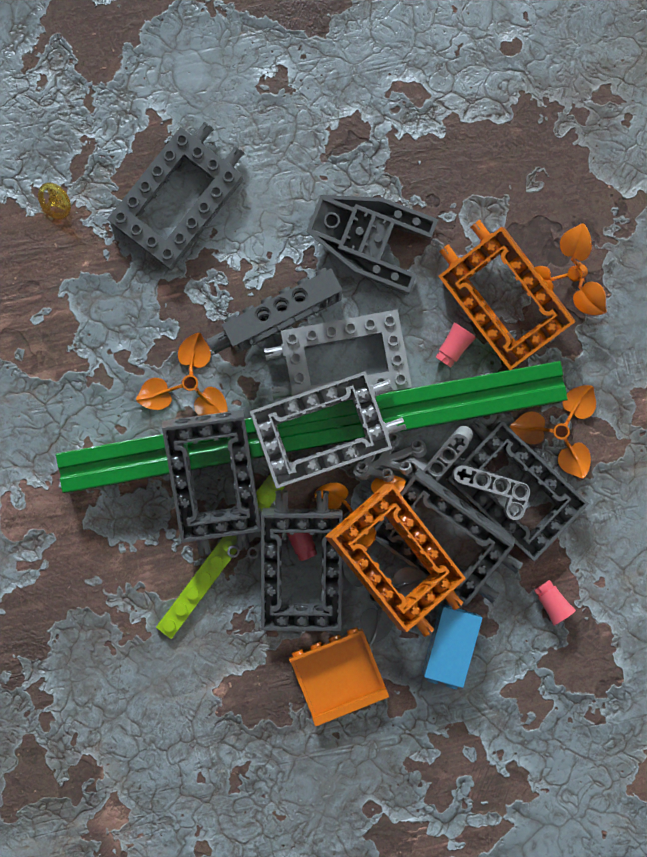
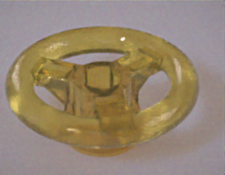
[38,182,71,219]

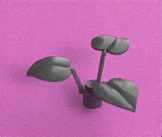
[342,558,428,644]

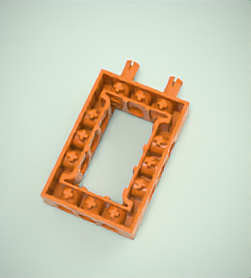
[438,220,576,370]
[325,484,466,637]

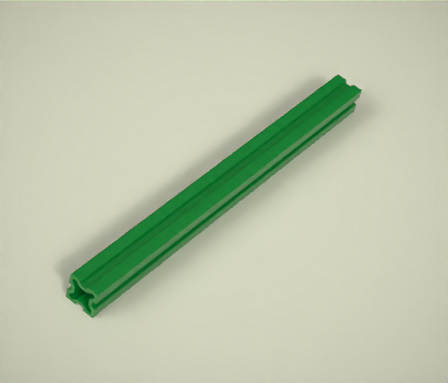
[56,361,568,493]

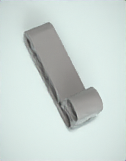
[403,426,473,481]
[452,465,530,520]

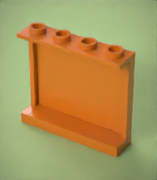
[289,627,389,727]

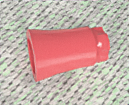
[436,322,477,368]
[286,533,317,561]
[534,580,576,626]

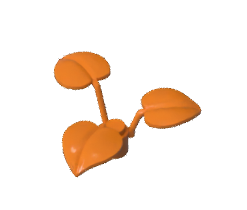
[521,223,607,315]
[136,332,227,416]
[510,385,596,478]
[314,474,406,549]

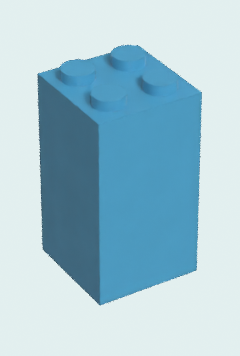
[422,603,482,690]

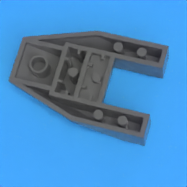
[306,195,439,296]

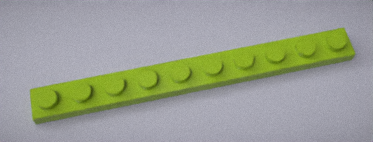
[156,473,285,639]

